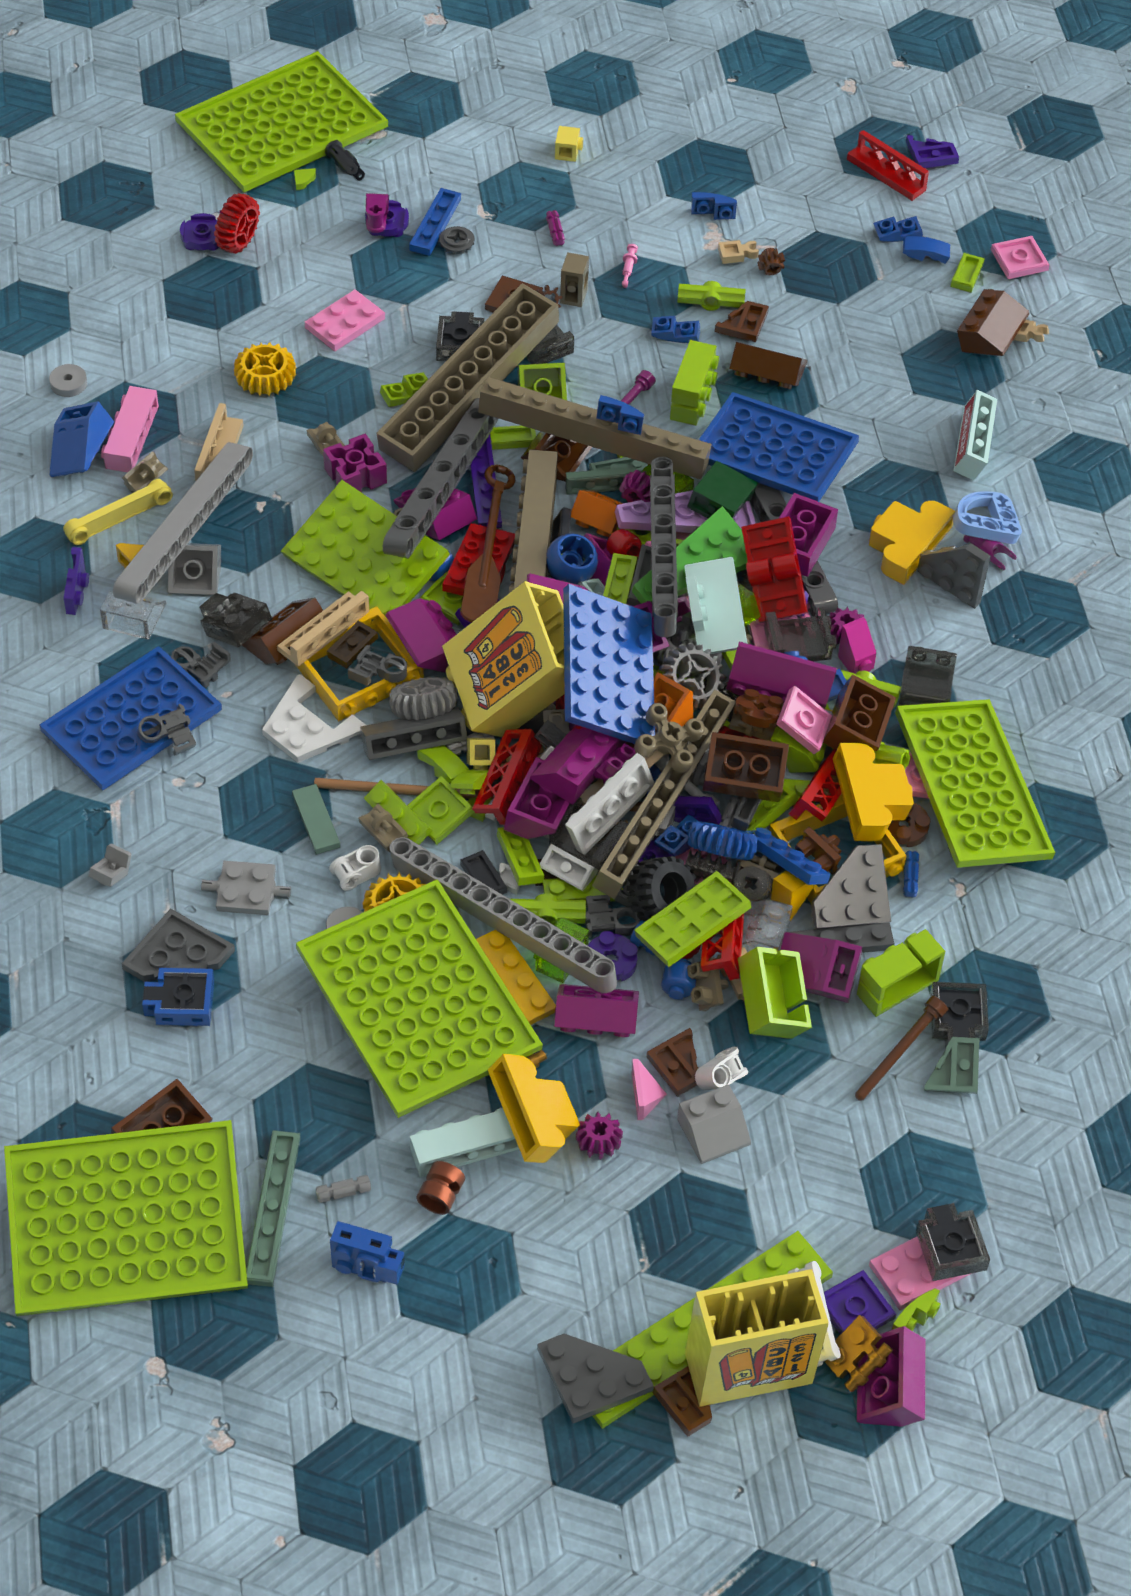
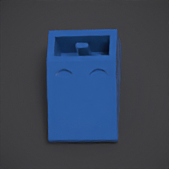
[49,401,114,477]

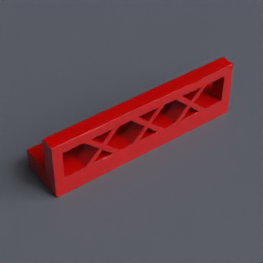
[847,130,929,201]
[472,729,542,825]
[788,749,842,822]
[700,885,744,980]

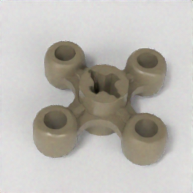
[634,703,705,773]

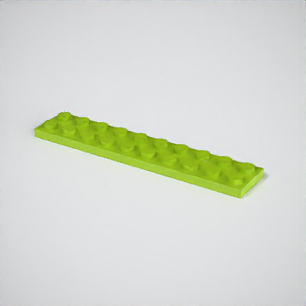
[593,1231,833,1429]

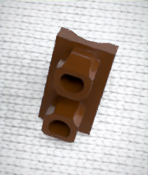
[795,827,841,875]

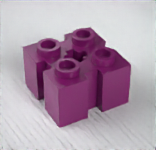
[323,433,387,493]

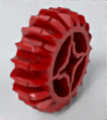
[214,193,260,254]

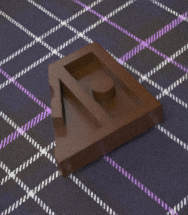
[714,301,769,342]
[646,1028,698,1097]
[652,1366,712,1437]

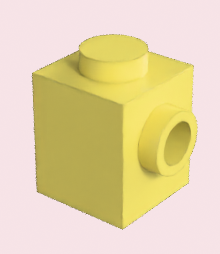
[555,126,583,162]
[467,738,495,769]

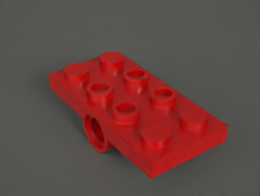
[741,516,808,623]
[442,523,515,596]

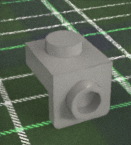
[89,844,131,887]

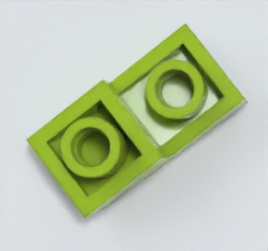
[380,372,428,407]
[417,745,469,784]
[450,769,498,794]
[892,1288,941,1331]

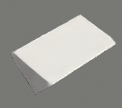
[540,844,599,891]

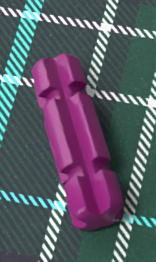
[546,210,565,246]

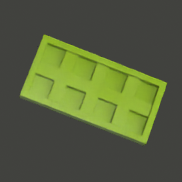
[634,871,752,967]

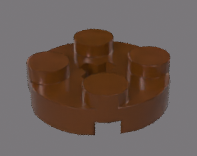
[734,689,784,728]
[888,803,931,847]

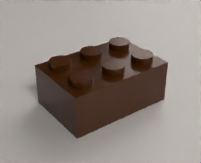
[703,732,789,802]

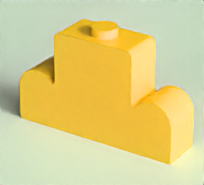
[869,501,955,585]
[833,743,914,841]
[488,1054,580,1163]

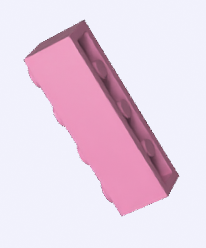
[101,386,159,472]

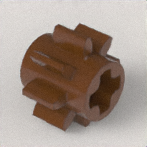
[757,248,785,275]
[537,285,563,308]

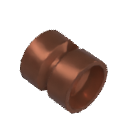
[416,1161,465,1215]

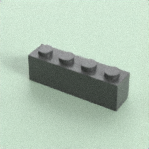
[360,707,467,760]

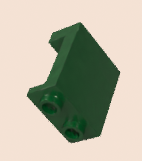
[687,461,758,519]

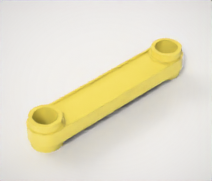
[63,479,173,545]

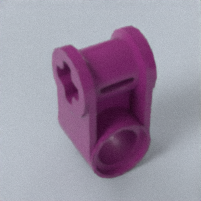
[366,193,389,233]

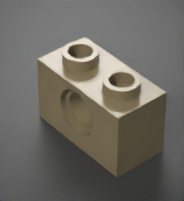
[560,252,589,307]

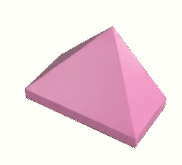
[631,1059,667,1120]

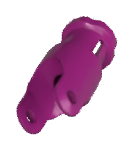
[963,535,1017,571]

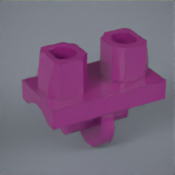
[593,744,636,784]

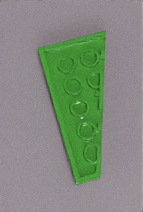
[632,506,748,604]

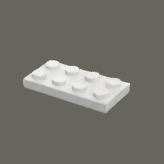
[565,753,655,855]

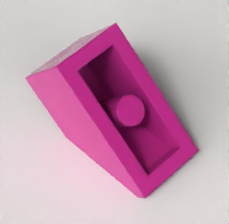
[838,617,876,674]

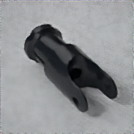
[325,140,365,181]

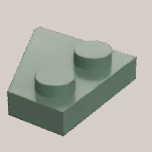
[924,1037,980,1094]

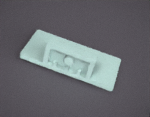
[685,557,747,654]

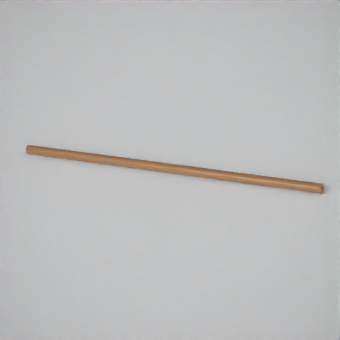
[314,778,643,812]

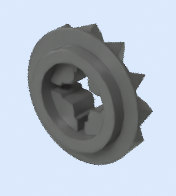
[439,226,475,254]

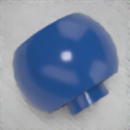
[546,533,598,585]

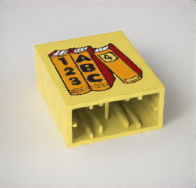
[442,581,565,737]
[685,1269,829,1407]

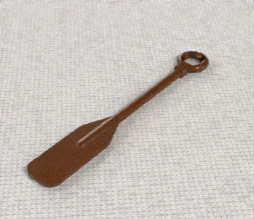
[460,464,516,622]

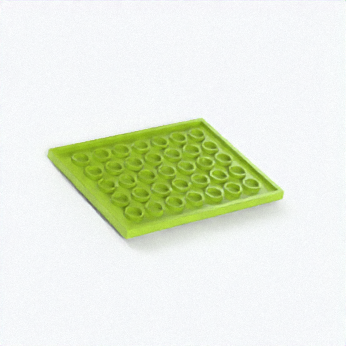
[175,51,388,192]
[296,879,543,1118]
[4,1120,248,1316]

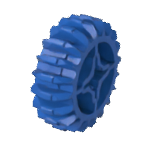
[687,821,758,861]

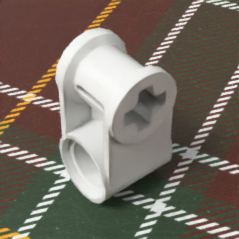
[329,845,381,891]
[695,1047,748,1090]

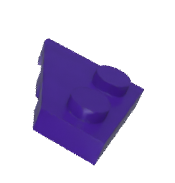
[906,135,959,168]
[63,547,89,615]
[673,796,723,825]

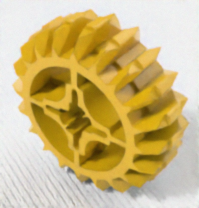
[234,342,296,396]
[362,872,426,912]

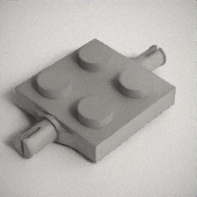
[201,860,291,915]

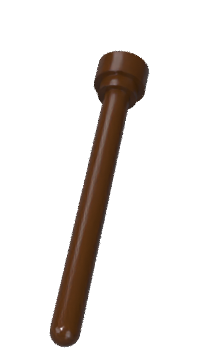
[855,995,948,1101]

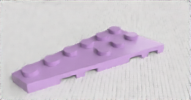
[615,490,755,533]

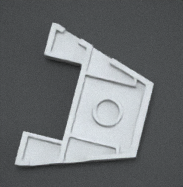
[262,674,366,763]

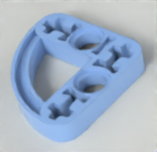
[953,491,1022,544]

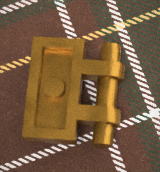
[824,1315,893,1392]

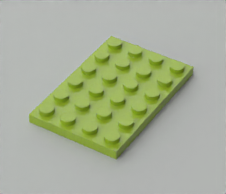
[281,480,450,617]

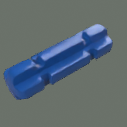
[903,850,919,898]

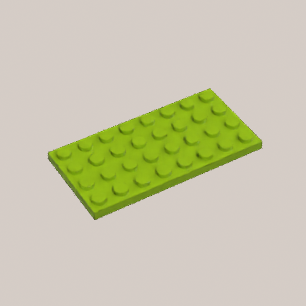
[895,699,1055,868]

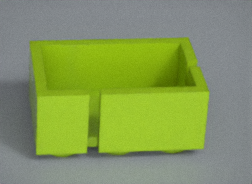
[670,340,719,426]
[856,929,946,1017]
[738,946,812,1039]

